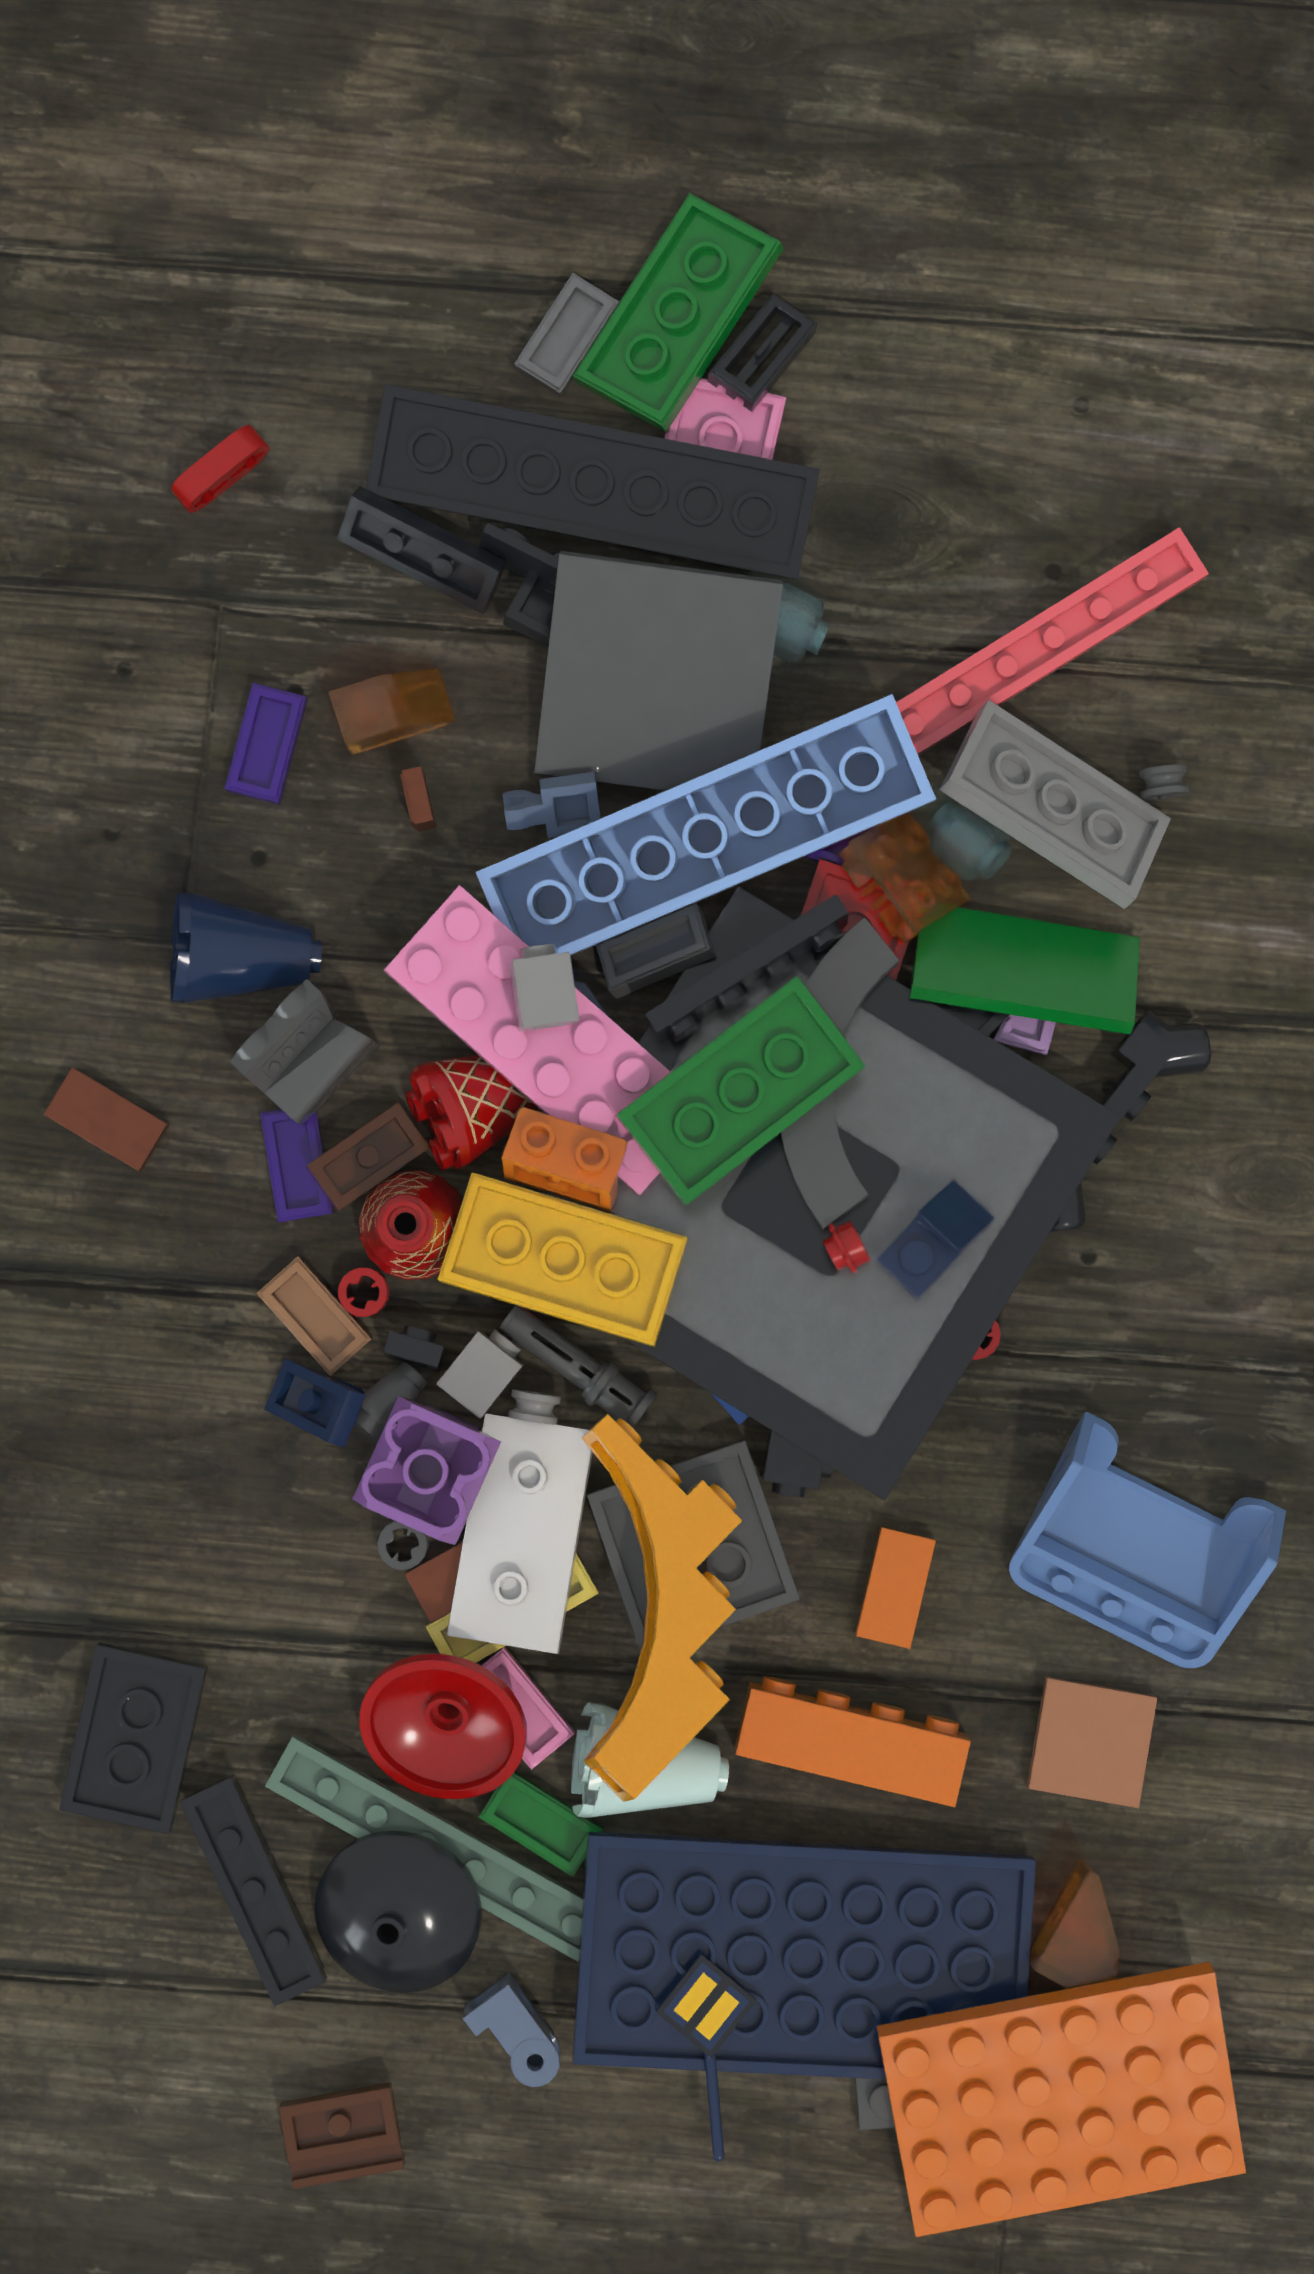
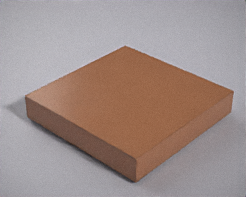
[1027,1676,1157,1808]

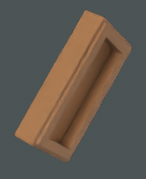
[256,1256,373,1376]

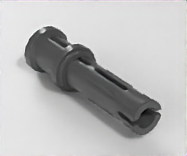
[498,1305,658,1428]

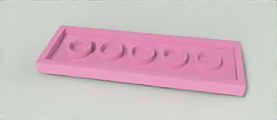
[384,885,670,1196]

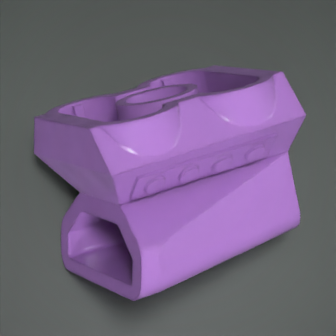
[353,1396,502,1545]

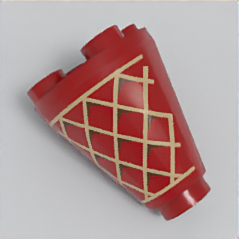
[405,1055,539,1171]
[358,1170,463,1280]

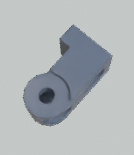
[463,1972,560,2087]

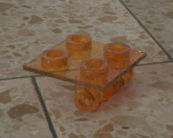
[839,813,971,944]

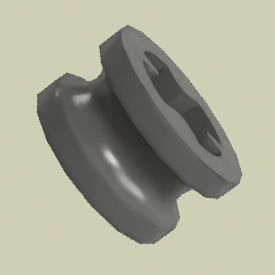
[1138,764,1191,801]
[377,1520,429,1570]

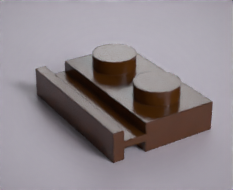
[279,2082,405,2189]

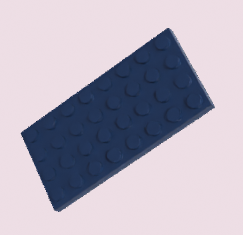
[572,1831,1036,2079]

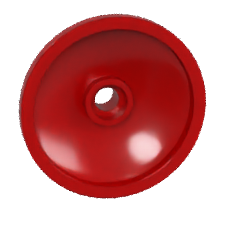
[359,1654,527,1799]

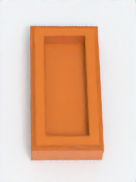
[855,1526,936,1649]

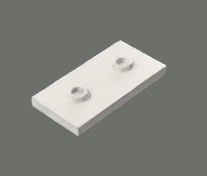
[447,1413,593,1654]

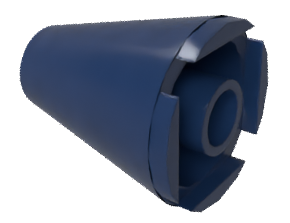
[170,892,322,1004]

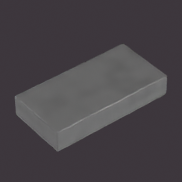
[514,273,619,398]

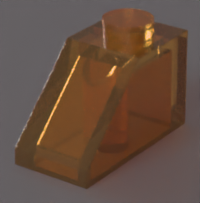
[329,668,456,755]
[1029,1859,1120,1989]

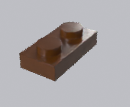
[305,1102,430,1212]

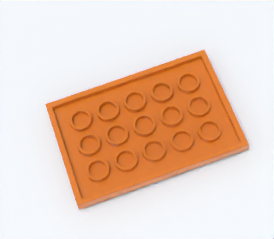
[876,1961,1246,2237]

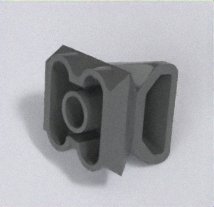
[229,979,380,1125]

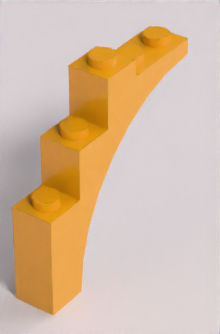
[582,1414,743,1802]

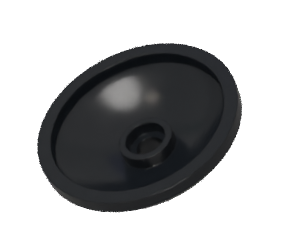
[315,1831,482,1992]

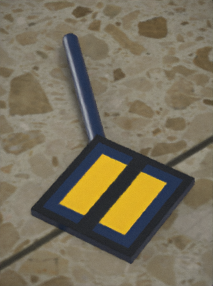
[655,1954,757,2161]

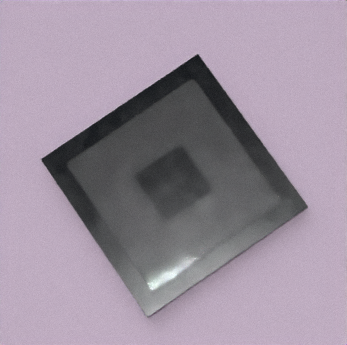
[542,886,1121,1501]

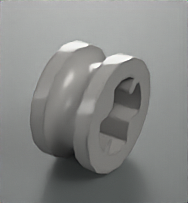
[508,1389,561,1425]

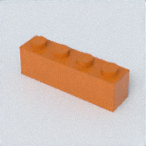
[734,1676,971,1807]

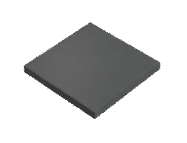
[534,551,783,791]

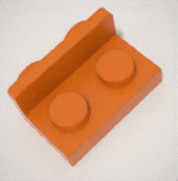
[502,1108,627,1213]

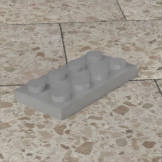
[939,700,1171,909]

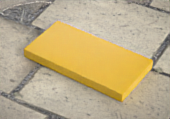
[437,1172,688,1347]

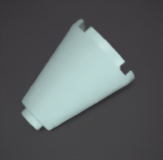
[571,1702,729,1818]

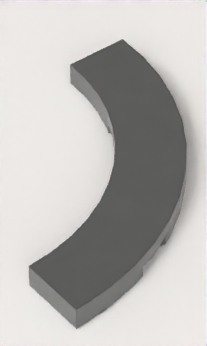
[781,917,899,1231]

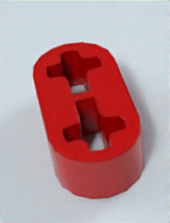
[171,424,270,513]

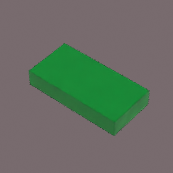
[479,1771,603,1877]

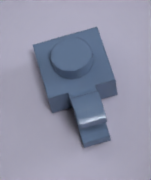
[502,772,601,838]

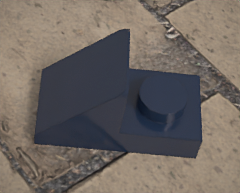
[876,1179,995,1301]
[264,1358,366,1448]

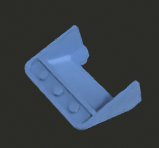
[1009,1411,1286,1668]

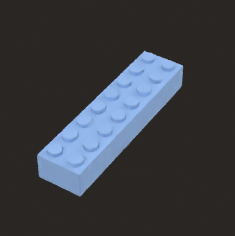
[476,694,936,956]

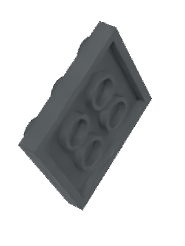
[587,1439,800,1652]

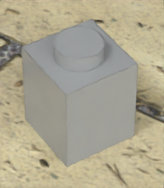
[509,944,579,1032]
[437,1329,524,1419]

